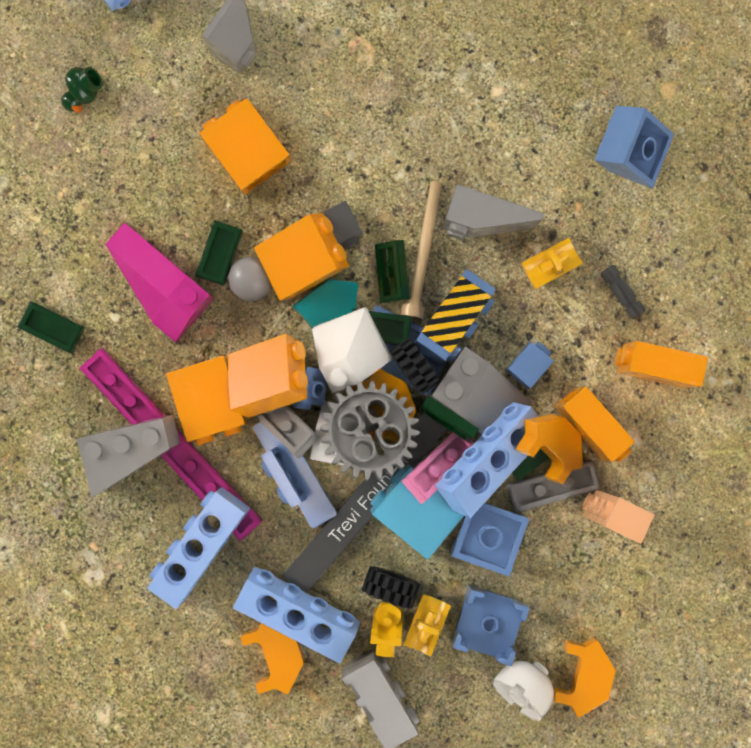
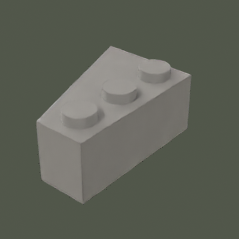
[77,415,180,497]
[341,648,420,748]

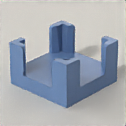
[450,503,529,577]
[451,584,529,666]

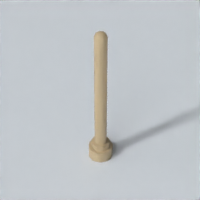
[400,180,442,320]

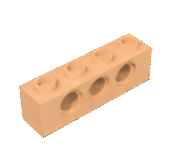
[582,490,655,544]

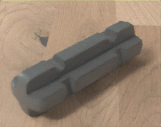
[601,265,646,319]

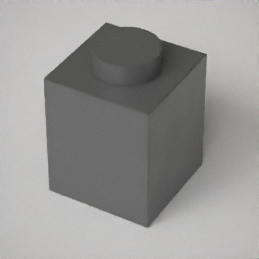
[322,201,362,251]

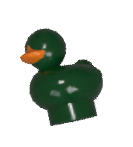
[61,67,103,113]

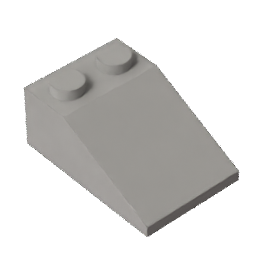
[442,184,544,240]
[429,346,531,438]

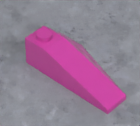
[105,222,214,343]

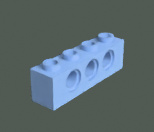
[435,402,538,518]
[147,487,251,610]
[233,567,361,664]

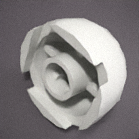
[493,661,554,721]

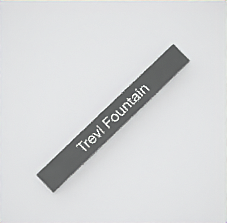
[282,413,448,593]

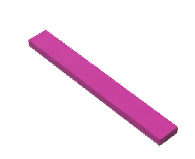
[80,348,263,542]

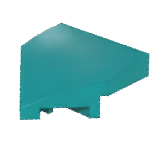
[292,279,358,333]

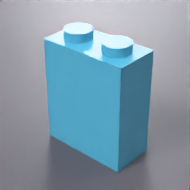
[370,464,464,560]

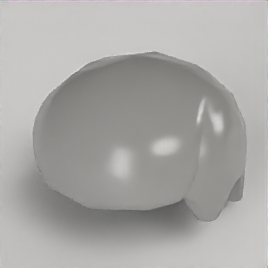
[227,257,272,302]

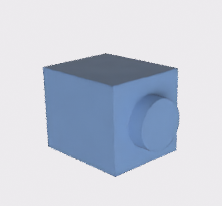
[505,342,554,389]

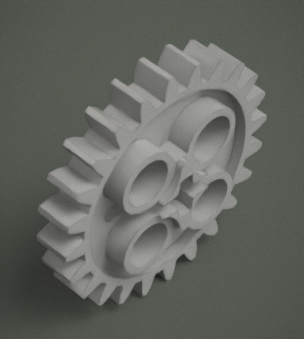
[320,381,420,481]

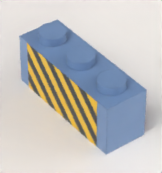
[414,269,496,367]

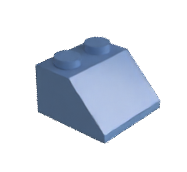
[595,106,674,188]

